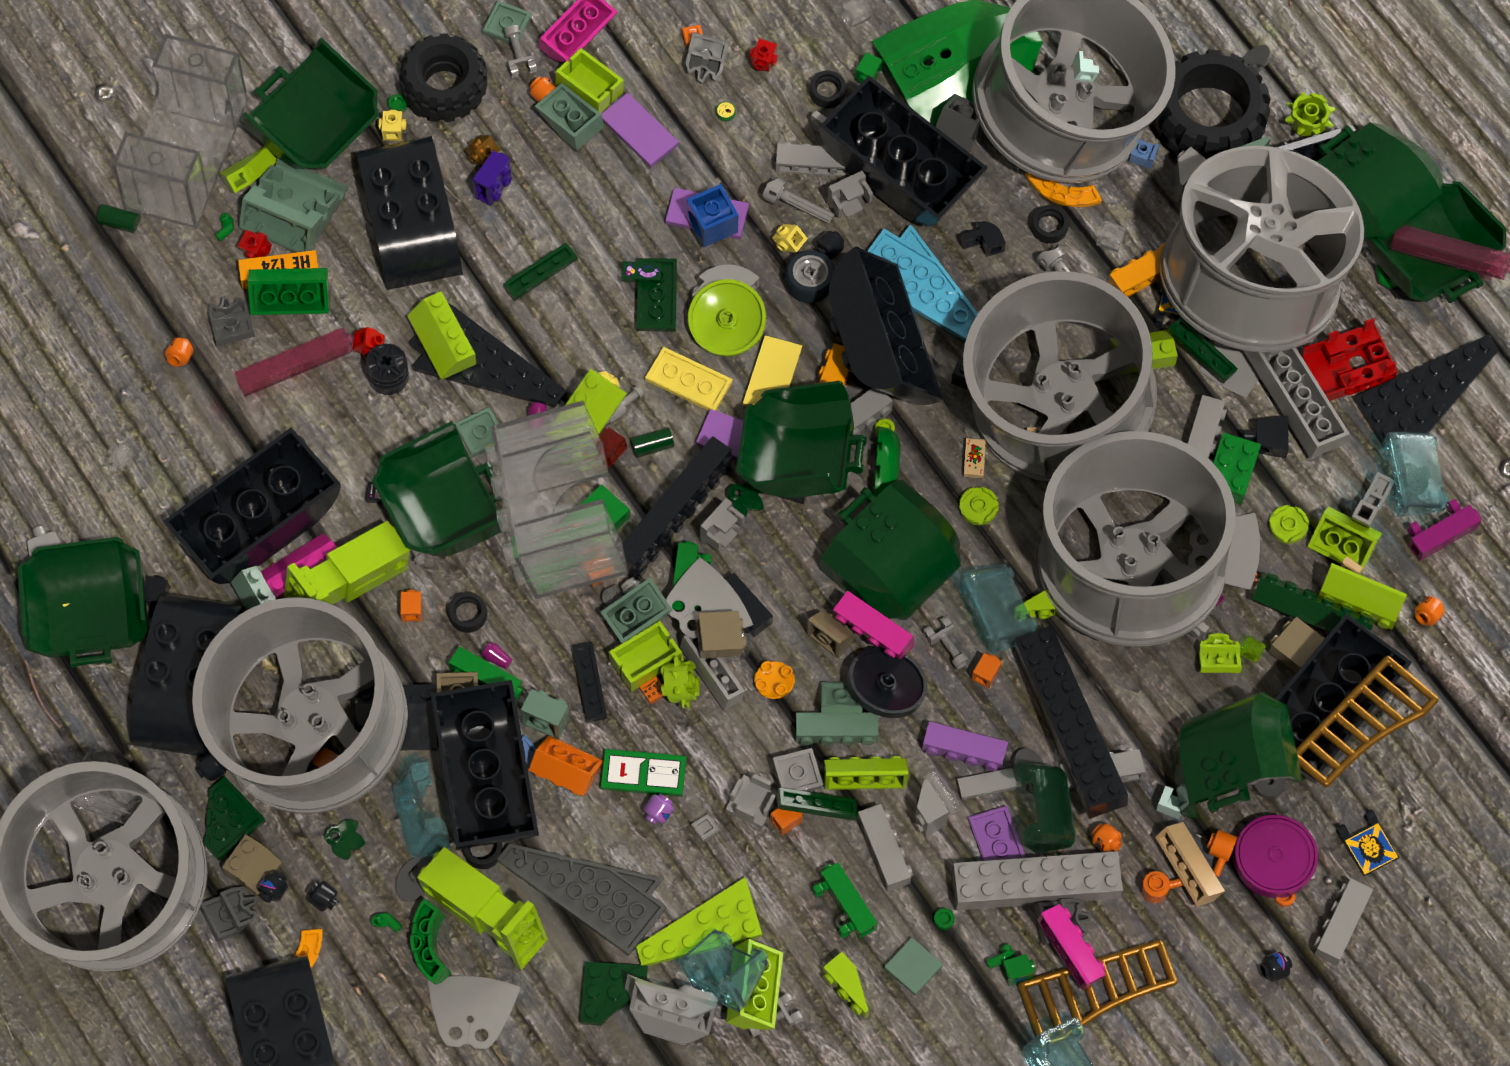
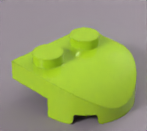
[1199,633,1242,673]

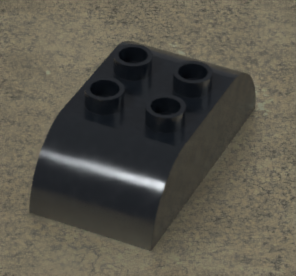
[819,76,988,226]
[355,136,463,290]
[829,246,943,405]
[163,427,341,584]
[130,593,246,756]
[1275,613,1412,784]
[431,680,539,850]
[225,954,336,1066]

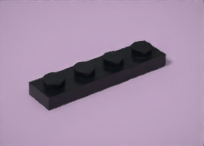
[572,642,607,723]

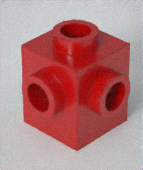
[749,38,778,72]
[237,229,272,258]
[352,327,385,357]

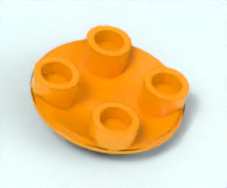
[754,661,795,699]

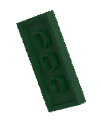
[637,258,677,332]

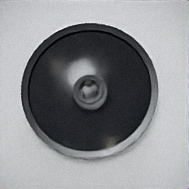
[847,647,927,718]

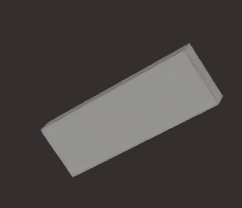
[957,768,1022,800]

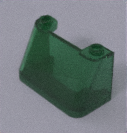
[1014,763,1076,854]

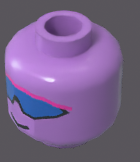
[643,793,674,825]

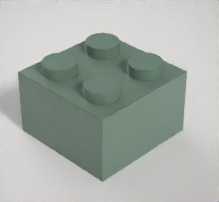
[521,689,569,740]

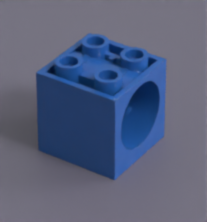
[686,184,739,248]

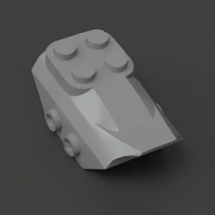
[625,974,718,1045]

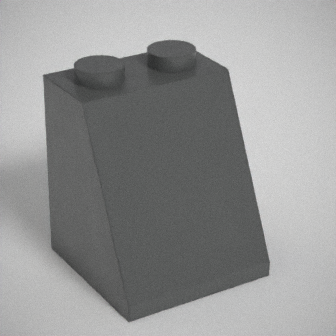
[936,94,981,152]

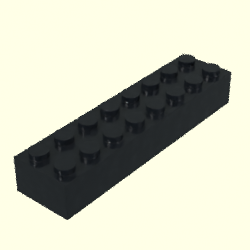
[615,436,732,580]

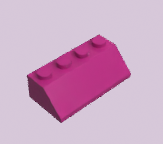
[538,0,618,63]
[261,533,337,600]
[833,591,915,660]
[1037,904,1106,991]

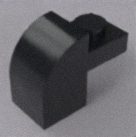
[960,221,1006,257]

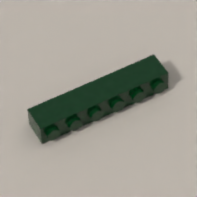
[1252,573,1375,632]

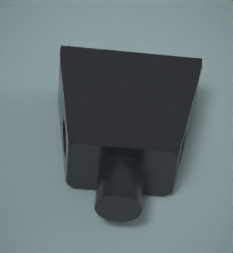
[1243,416,1289,458]

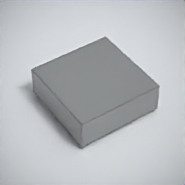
[691,814,720,843]

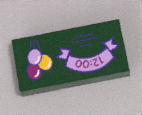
[622,261,662,283]

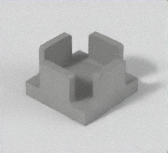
[827,171,873,218]
[700,498,745,551]
[772,748,823,793]
[726,774,777,829]

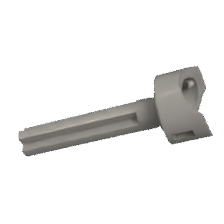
[762,177,835,224]
[1037,244,1070,272]

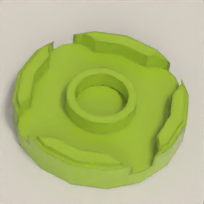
[959,487,999,525]
[1269,505,1309,544]

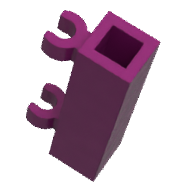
[1407,499,1481,562]

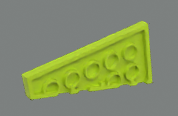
[636,877,762,966]

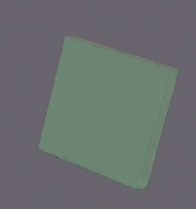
[482,1,532,44]
[455,407,507,458]
[821,682,862,713]
[884,938,943,996]

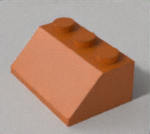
[528,735,604,796]

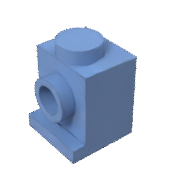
[1129,139,1159,169]

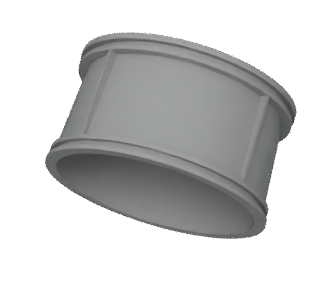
[972,0,1175,183]
[1160,146,1364,352]
[963,271,1157,482]
[1038,431,1236,647]
[192,598,408,814]
[0,761,208,972]

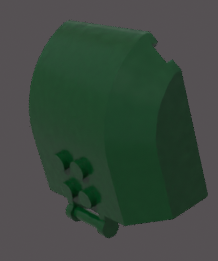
[240,38,379,169]
[1317,122,1443,241]
[1366,181,1506,303]
[736,381,867,498]
[372,421,509,556]
[820,479,961,620]
[18,537,149,669]
[1172,692,1303,819]

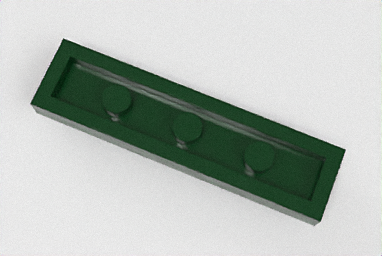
[503,243,578,301]
[1167,317,1238,384]
[776,787,857,821]

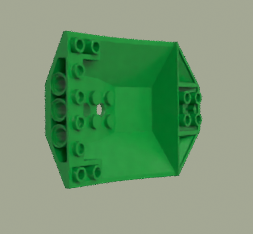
[872,0,1043,126]

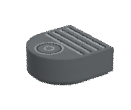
[602,584,623,607]

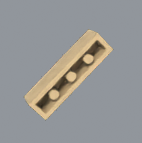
[1155,822,1225,907]

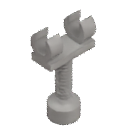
[504,25,537,78]
[923,616,970,669]
[747,993,804,1038]

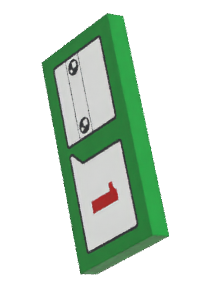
[601,749,686,797]

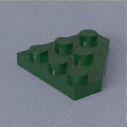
[204,777,266,861]
[580,962,648,1026]

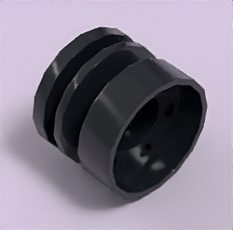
[366,344,409,395]

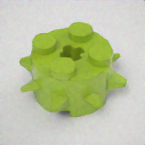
[1285,92,1335,138]
[661,656,700,708]

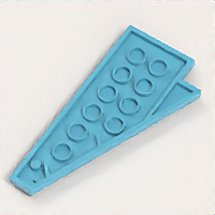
[868,225,978,342]

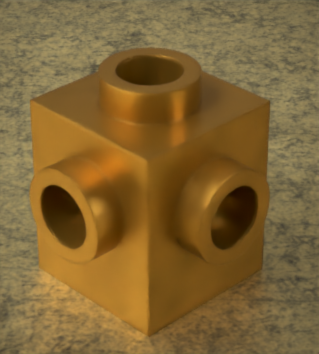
[465,135,500,165]

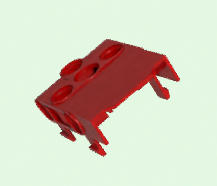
[1302,318,1397,401]

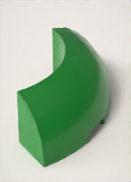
[874,426,901,497]
[410,899,452,985]

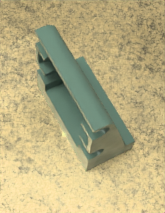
[239,158,347,252]

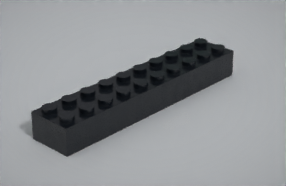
[1014,625,1128,819]

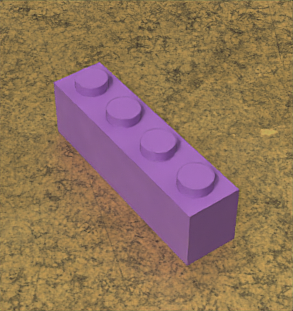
[922,721,1008,771]

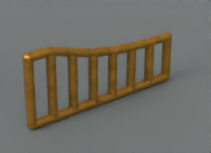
[1296,656,1439,788]
[1018,939,1178,1047]

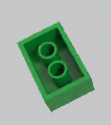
[1213,432,1261,505]

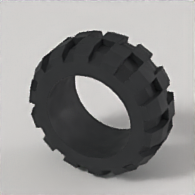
[1154,49,1271,159]

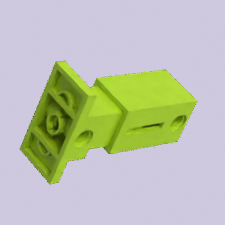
[284,520,410,605]
[417,847,548,971]

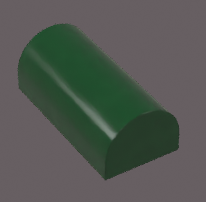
[97,204,141,233]
[630,427,674,458]

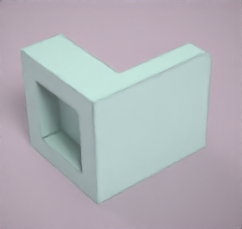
[1073,51,1099,82]
[1156,786,1181,820]

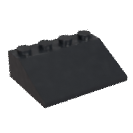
[355,685,438,751]

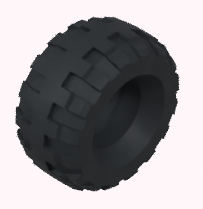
[399,34,487,122]

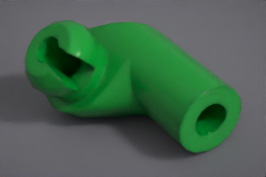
[214,213,234,242]
[1375,265,1398,289]
[371,913,403,933]
[987,944,1014,969]

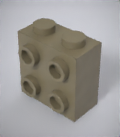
[696,611,746,658]
[1269,617,1325,673]

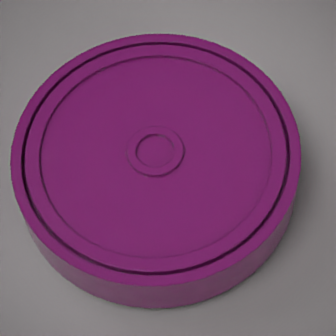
[1233,815,1318,898]

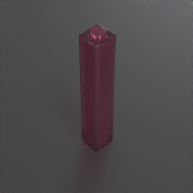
[1391,225,1510,280]
[235,327,353,397]

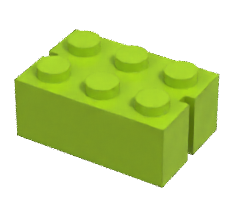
[555,48,624,113]
[609,621,682,692]

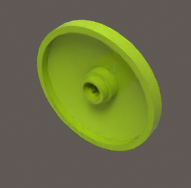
[688,279,766,357]

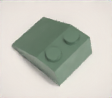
[535,83,604,150]
[601,578,673,643]

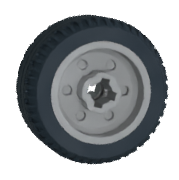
[785,250,835,303]

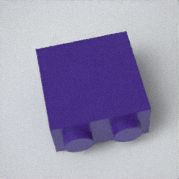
[473,150,512,206]

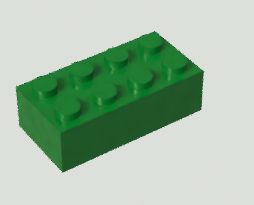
[248,268,330,315]

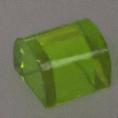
[1240,636,1267,663]

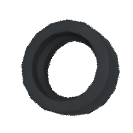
[810,70,846,108]
[1031,205,1069,244]
[448,592,487,633]
[463,842,502,869]

